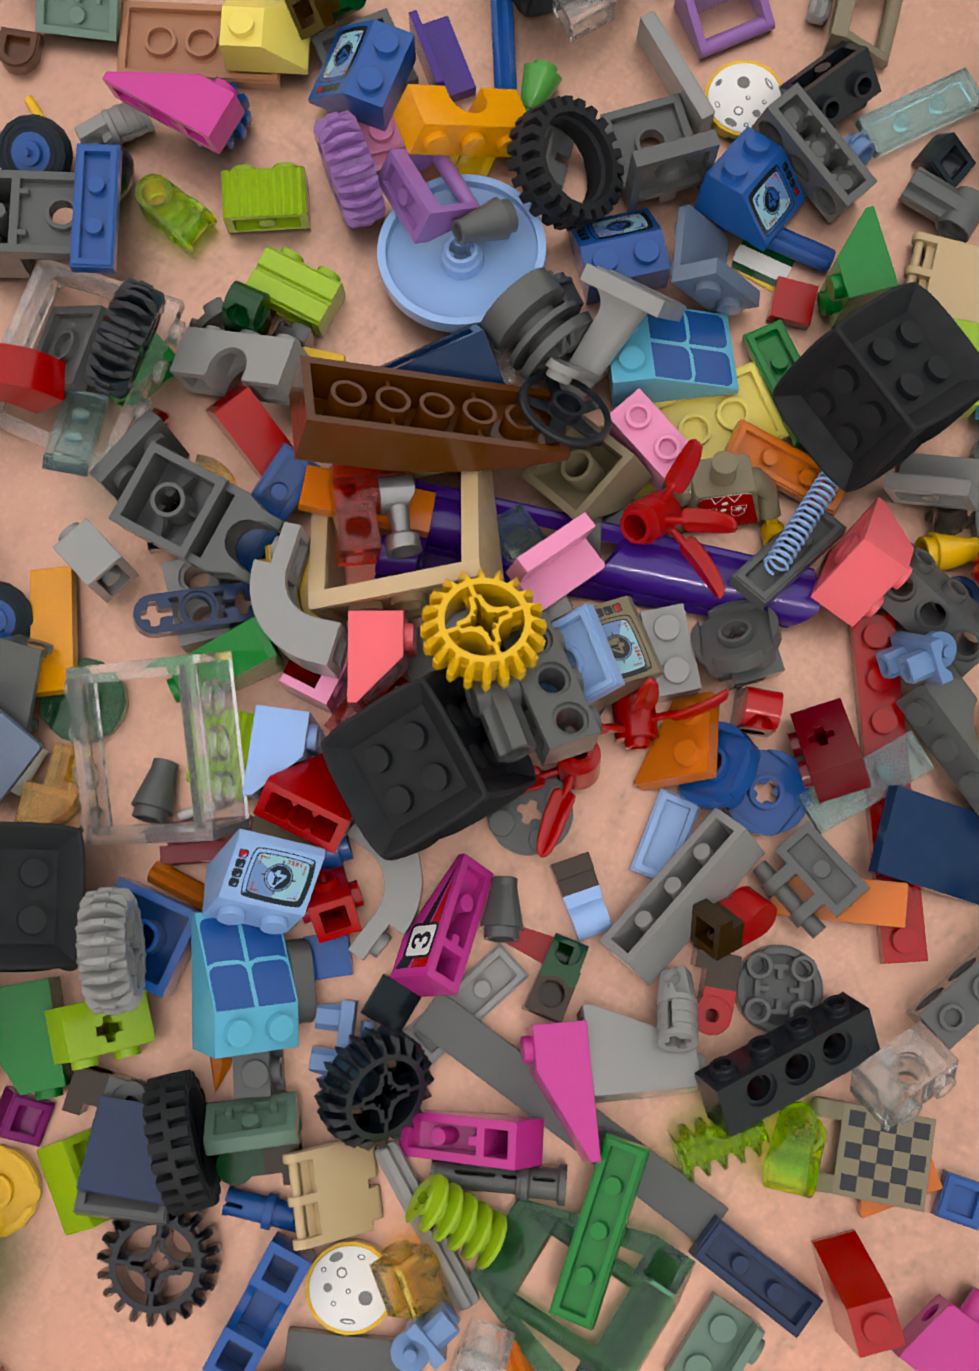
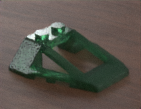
[469,1200,696,1371]

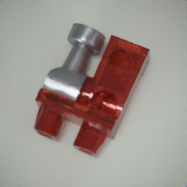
[328,464,422,567]

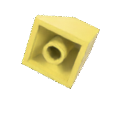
[219,0,311,75]

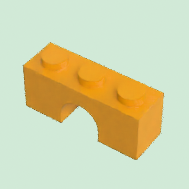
[393,84,526,158]

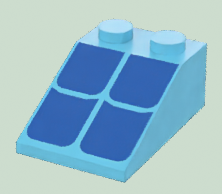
[607,309,739,407]
[191,912,299,1059]

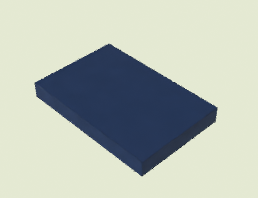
[868,785,979,906]

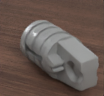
[75,102,155,145]
[657,966,699,1052]

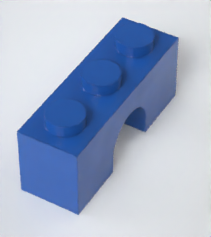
[202,1231,317,1371]

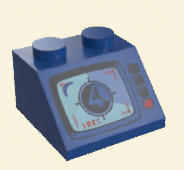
[308,19,416,132]
[694,126,806,252]
[568,208,671,305]

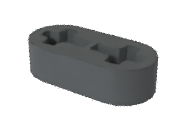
[285,938,317,1025]

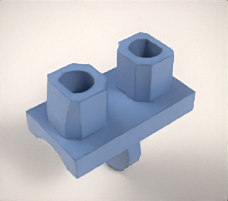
[876,630,957,685]
[309,999,375,1075]
[390,1297,460,1371]

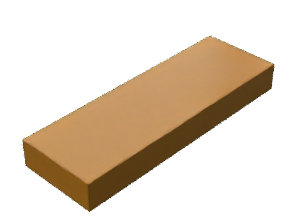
[30,566,79,697]

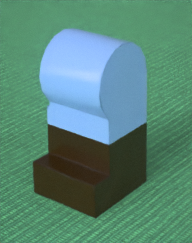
[549,852,612,942]

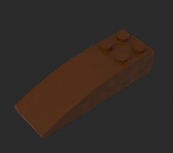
[289,355,571,472]

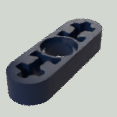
[133,582,255,638]

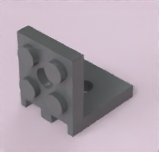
[600,93,720,212]

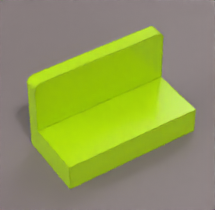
[36,1128,111,1236]

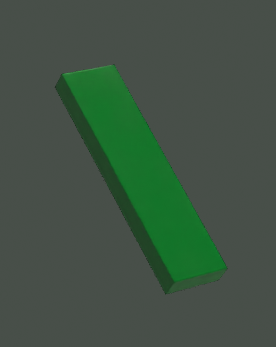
[548,1132,651,1330]

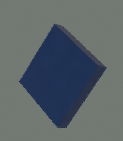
[76,1095,192,1206]

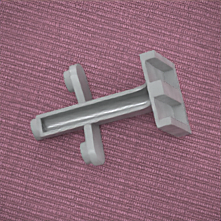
[545,263,687,400]

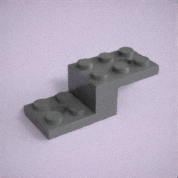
[0,170,75,278]

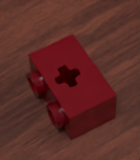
[787,698,872,803]

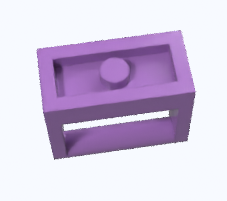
[674,0,775,59]
[378,148,480,244]

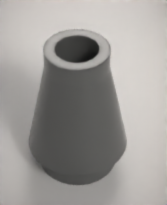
[452,197,518,246]
[131,758,179,825]
[480,876,524,943]

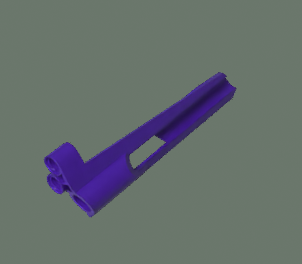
[374,479,820,628]

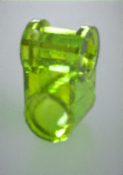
[135,173,217,254]
[762,1102,827,1198]

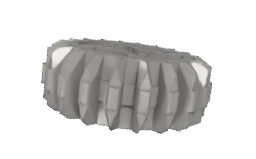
[75,886,147,1015]

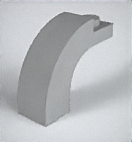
[250,522,348,679]
[346,822,423,960]

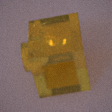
[370,1239,448,1320]

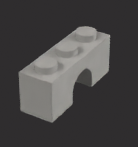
[169,325,310,405]

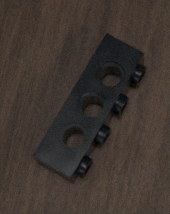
[694,992,881,1138]

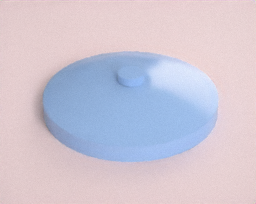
[377,174,547,333]

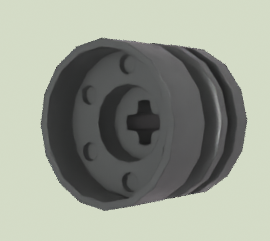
[480,267,593,386]

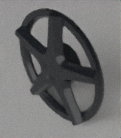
[516,373,611,448]

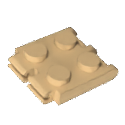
[903,232,979,322]
[282,1140,383,1251]

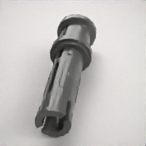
[430,1160,568,1206]

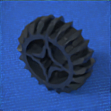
[84,278,166,399]
[314,1025,434,1151]
[97,1211,222,1327]

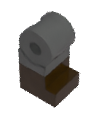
[62,1066,147,1115]

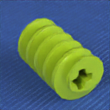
[405,1173,507,1270]

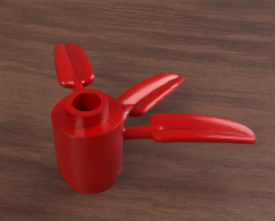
[620,439,737,599]
[567,677,729,750]
[521,742,601,858]

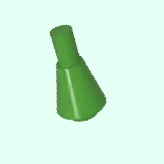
[520,59,562,112]

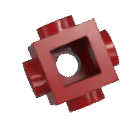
[302,866,364,944]

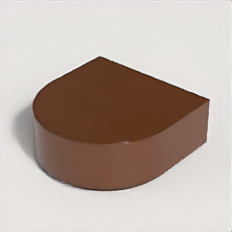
[0,26,45,75]

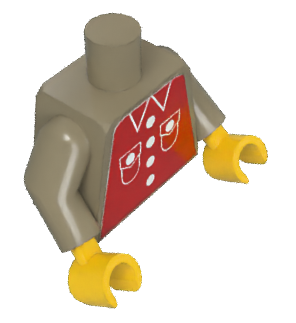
[664,451,785,546]

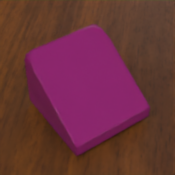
[0,1086,55,1147]

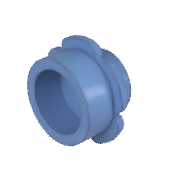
[844,132,875,166]

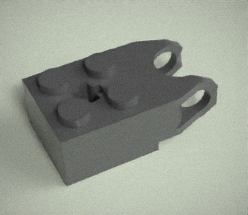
[108,441,284,586]

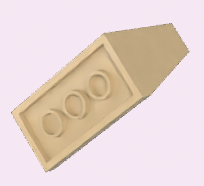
[307,465,504,632]

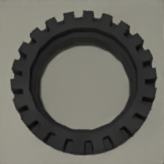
[507,95,624,231]
[142,1069,221,1216]

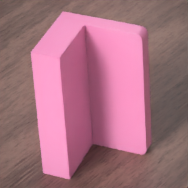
[506,512,605,611]
[279,664,348,716]

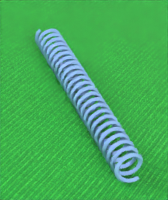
[763,470,839,576]

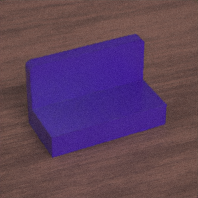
[408,10,476,102]

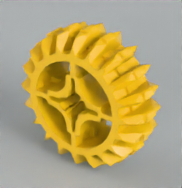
[420,568,547,693]

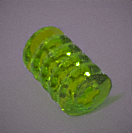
[668,1117,770,1183]

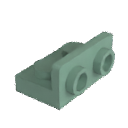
[35,0,122,42]
[203,1091,303,1156]
[664,1291,765,1371]

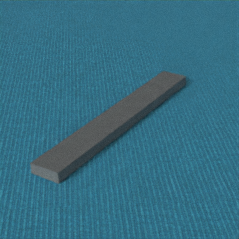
[413,995,729,1241]

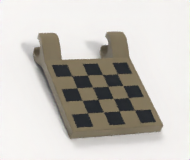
[800,1096,936,1212]

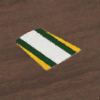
[732,240,795,292]

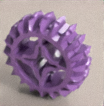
[314,110,386,229]

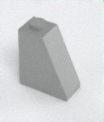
[576,1004,706,1103]

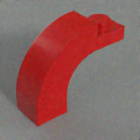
[0,343,65,414]

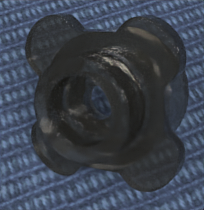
[925,506,976,535]

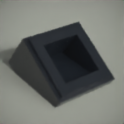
[912,132,976,187]
[360,973,421,1030]

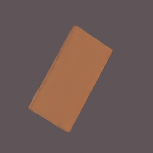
[117,0,282,91]

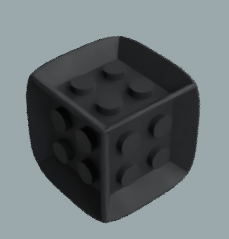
[772,282,979,492]
[321,668,536,861]
[0,821,86,972]

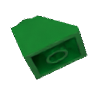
[817,206,899,329]

